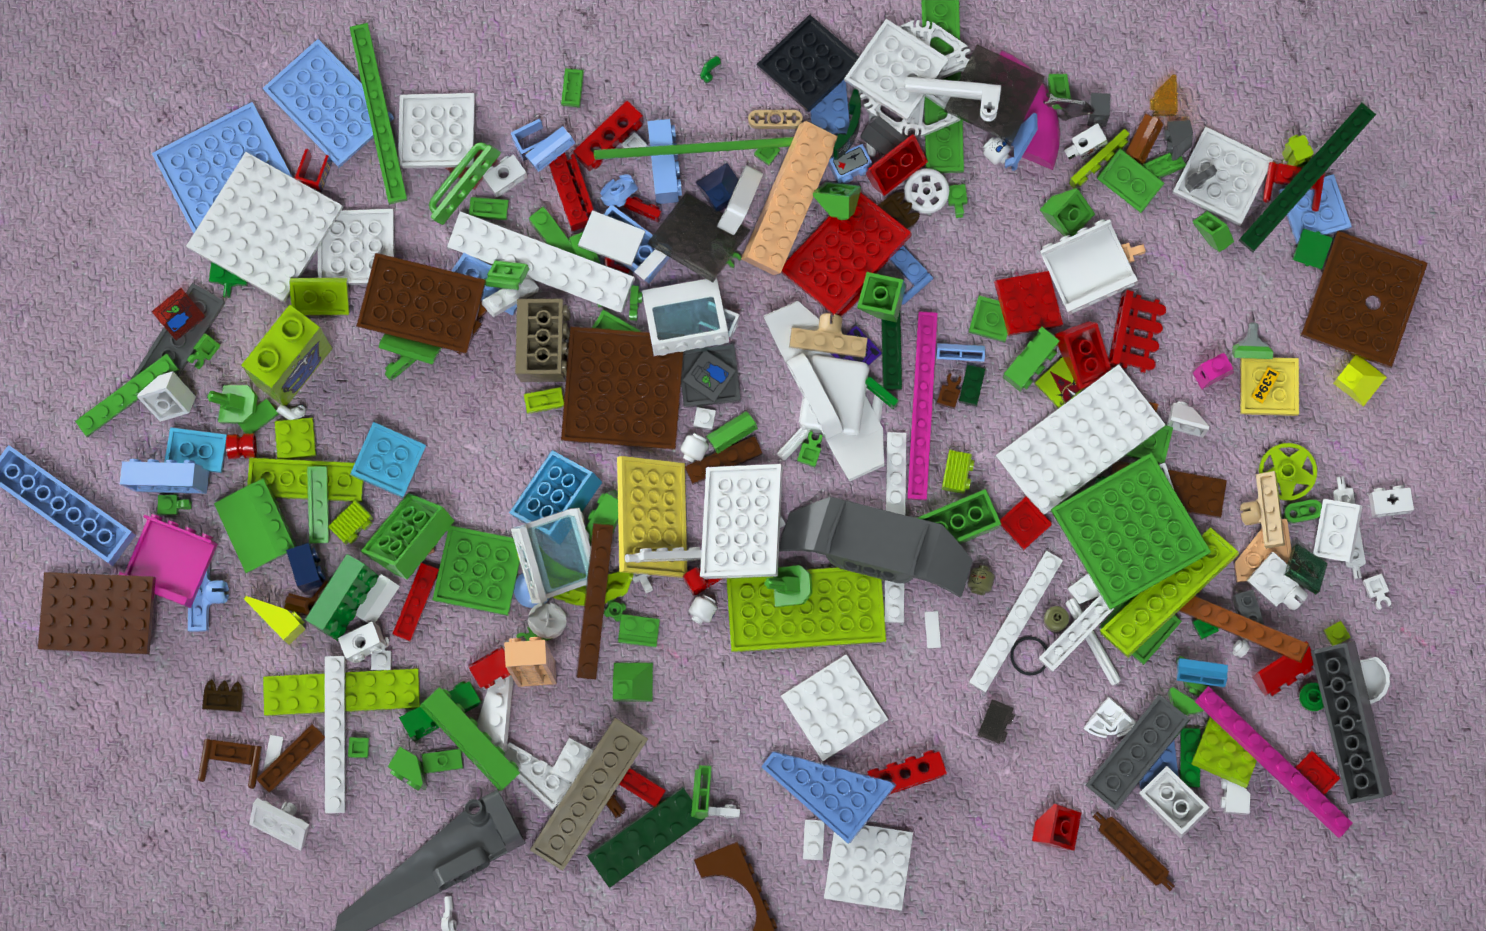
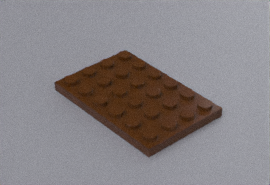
[356,253,486,354]
[38,572,156,655]

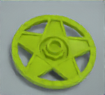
[1259,443,1317,501]

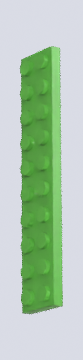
[921,0,964,173]

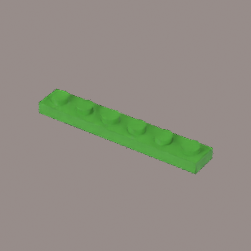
[75,354,180,437]

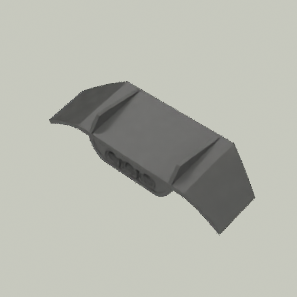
[779,497,973,597]

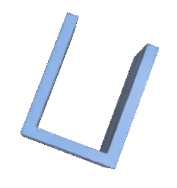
[511,119,544,161]

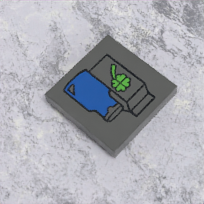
[683,350,736,403]

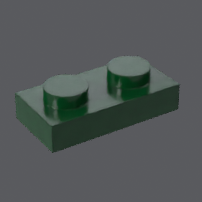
[958,365,986,407]

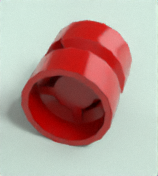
[226,433,257,459]

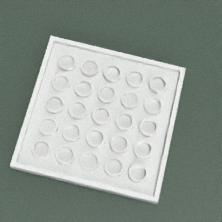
[186,152,343,302]

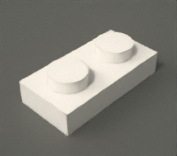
[803,820,824,861]

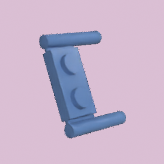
[889,246,933,305]

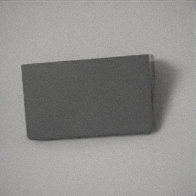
[860,115,907,156]

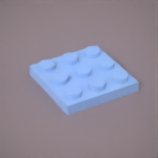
[1279,174,1352,244]

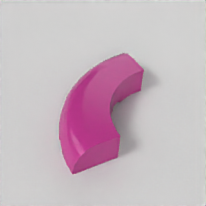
[988,50,1060,170]

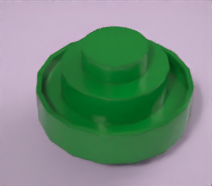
[1299,683,1324,712]

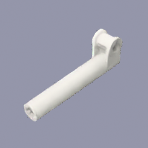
[905,77,1001,122]

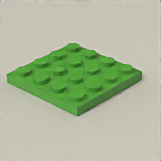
[432,526,520,616]

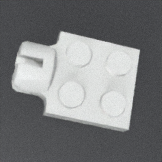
[1246,552,1308,610]

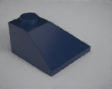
[696,163,738,214]

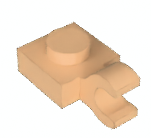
[1121,243,1146,263]

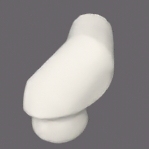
[276,404,306,420]

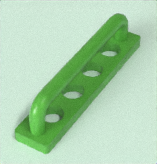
[429,142,501,225]

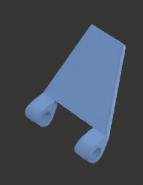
[1004,113,1038,171]

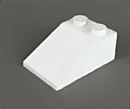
[1139,766,1210,839]

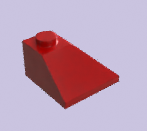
[1032,804,1082,851]

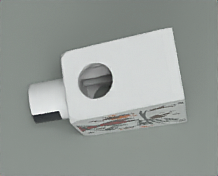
[1064,124,1108,160]

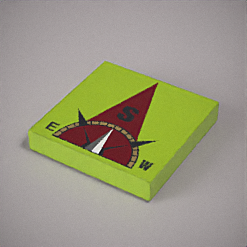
[1034,357,1085,409]

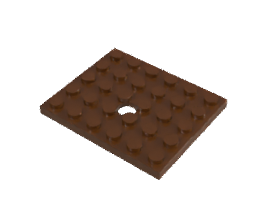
[1300,231,1428,368]

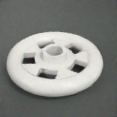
[904,168,949,214]

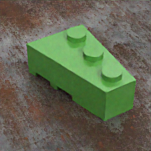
[1003,327,1060,392]
[585,489,618,547]

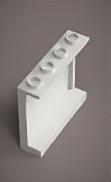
[1040,219,1138,315]

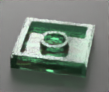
[1284,543,1328,595]

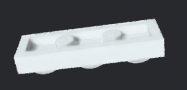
[482,275,539,317]

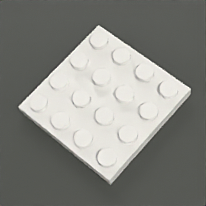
[844,19,949,121]
[398,93,475,168]
[1172,127,1273,226]
[318,209,394,285]
[781,655,888,762]
[824,825,913,911]

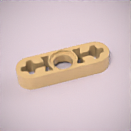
[748,110,803,129]

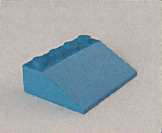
[509,450,602,545]

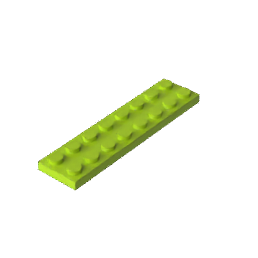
[1100,527,1239,658]
[263,669,420,716]

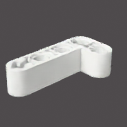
[717,165,763,235]

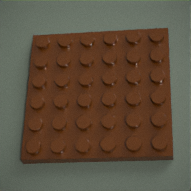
[561,326,685,450]

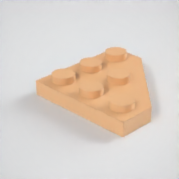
[1234,519,1292,583]

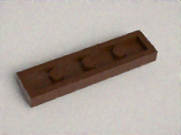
[685,436,762,485]
[256,724,325,794]

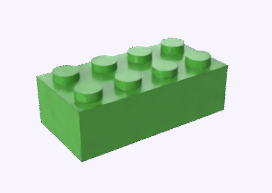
[918,489,1001,544]

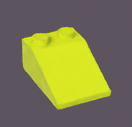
[244,596,306,645]

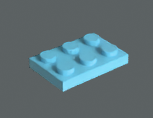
[164,427,227,473]

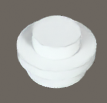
[1232,639,1250,658]

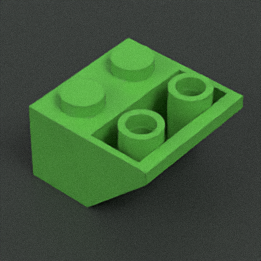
[388,747,427,791]

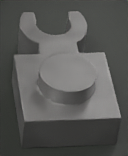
[1185,165,1217,193]

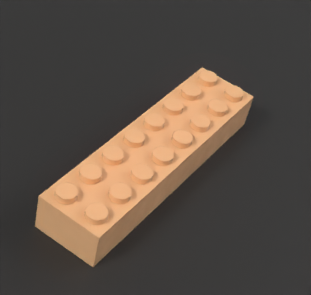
[741,121,837,275]
[504,637,557,687]

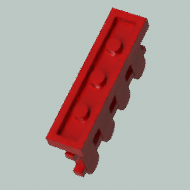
[1108,290,1166,373]

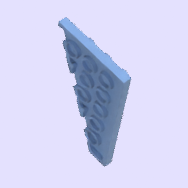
[761,751,896,844]

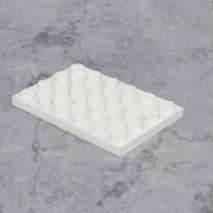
[700,464,783,579]

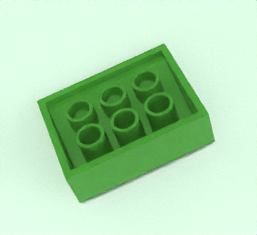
[214,479,297,573]
[361,493,454,580]

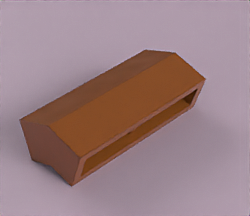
[1126,114,1164,164]

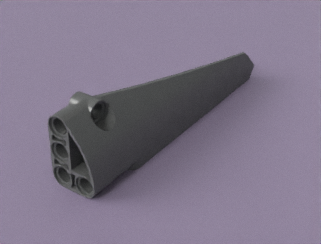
[335,789,526,931]

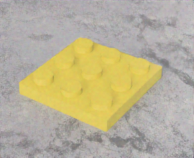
[1240,358,1299,416]

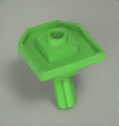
[207,385,258,424]
[764,565,813,607]

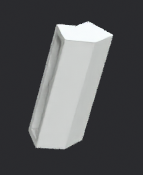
[356,574,400,624]

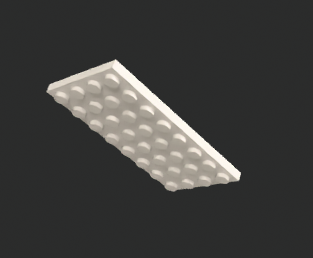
[996,365,1165,515]

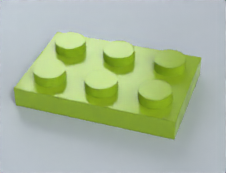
[289,278,350,315]

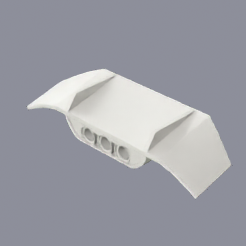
[763,301,884,481]

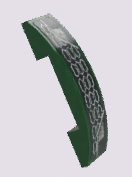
[833,89,861,160]

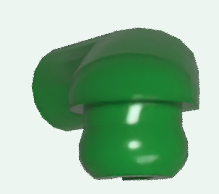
[700,56,721,83]

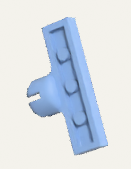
[188,564,229,632]

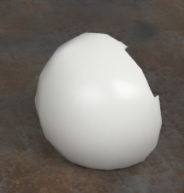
[1360,657,1390,704]

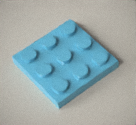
[350,422,426,498]

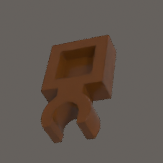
[936,373,961,410]

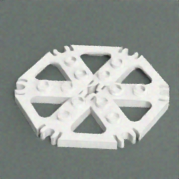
[859,20,976,138]

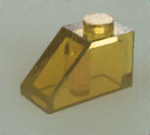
[1149,74,1178,116]

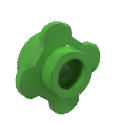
[604,599,626,621]

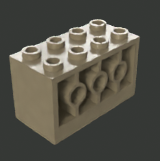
[515,299,571,382]

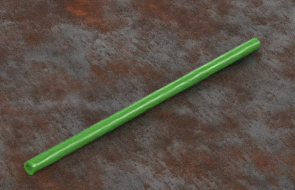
[594,137,794,160]

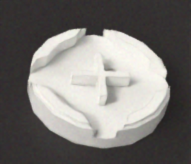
[528,602,566,639]

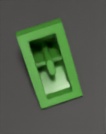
[1168,687,1204,716]

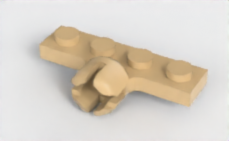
[789,313,867,358]
[1240,471,1285,549]

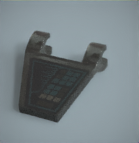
[1043,93,1095,121]

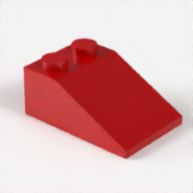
[1055,321,1112,390]

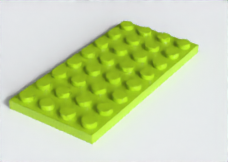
[726,568,886,652]

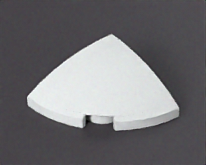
[1084,697,1136,738]

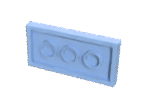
[452,253,517,316]

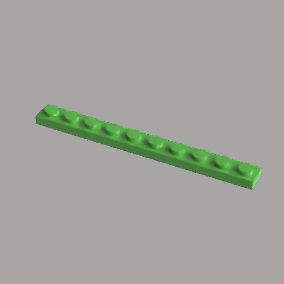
[349,23,408,205]

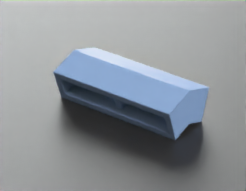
[525,126,575,172]
[936,343,985,362]

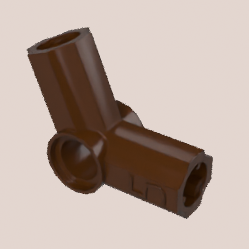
[284,581,329,616]

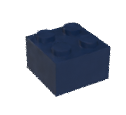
[286,543,326,592]

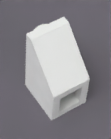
[1220,778,1250,815]

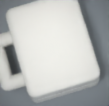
[799,355,883,436]

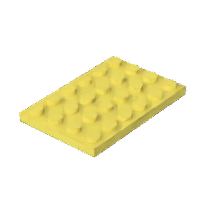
[617,456,687,578]

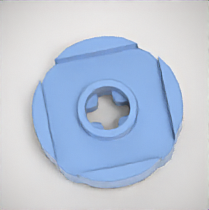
[600,174,638,207]

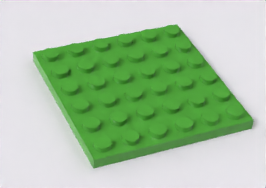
[1051,453,1211,610]

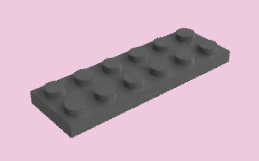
[131,283,225,379]
[1085,694,1191,811]

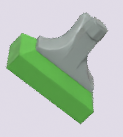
[1232,322,1273,359]

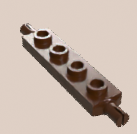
[1092,811,1175,892]

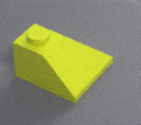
[1333,355,1387,407]

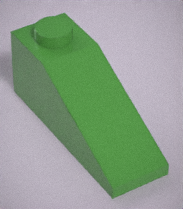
[529,207,576,255]

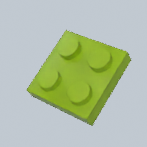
[275,418,316,459]

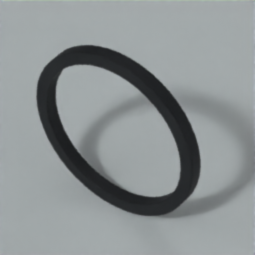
[1010,636,1048,676]

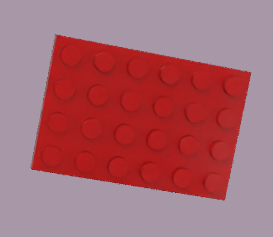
[781,192,912,315]

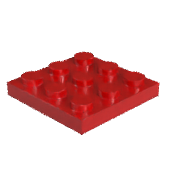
[994,271,1063,336]

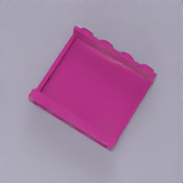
[118,514,218,608]

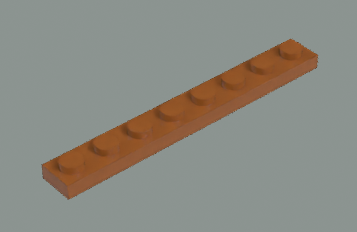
[1179,596,1309,663]

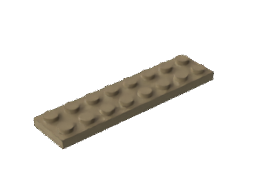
[530,717,648,871]

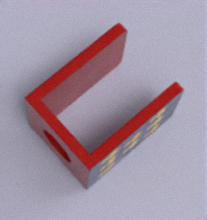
[295,149,332,192]

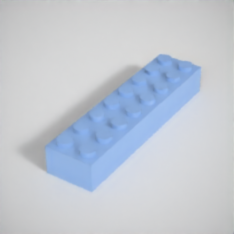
[0,445,136,566]

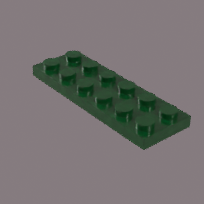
[586,787,705,888]

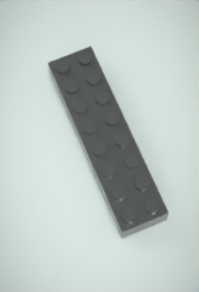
[1311,641,1392,804]

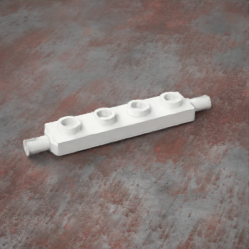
[1333,476,1366,580]
[625,547,702,563]

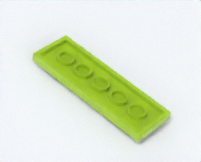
[247,458,364,502]

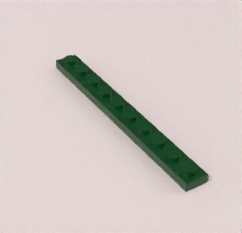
[1239,103,1376,253]

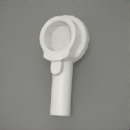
[441,896,457,931]

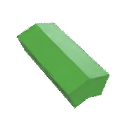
[706,411,758,454]
[691,765,712,819]

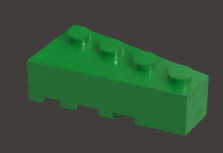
[399,681,482,742]

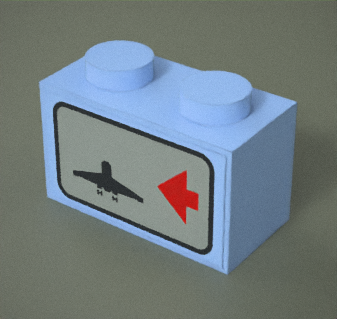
[828,144,872,184]

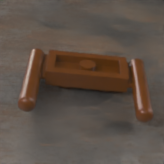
[198,739,262,789]

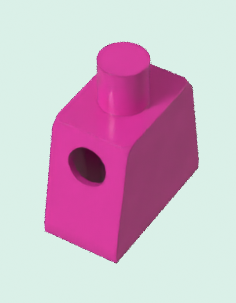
[1192,353,1234,389]

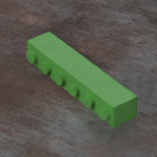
[420,687,520,791]

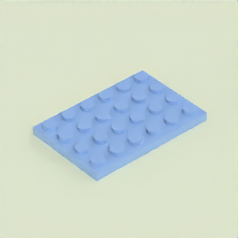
[263,39,394,168]

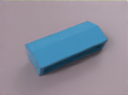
[1176,658,1228,687]

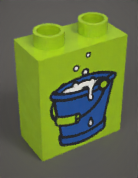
[241,304,333,407]

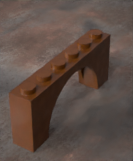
[694,842,777,931]

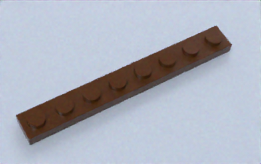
[576,523,613,680]

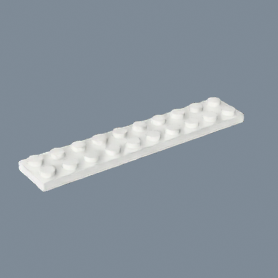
[447,211,635,313]

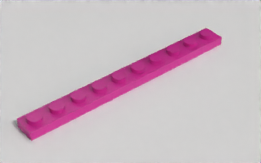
[907,312,938,501]
[1194,686,1353,838]

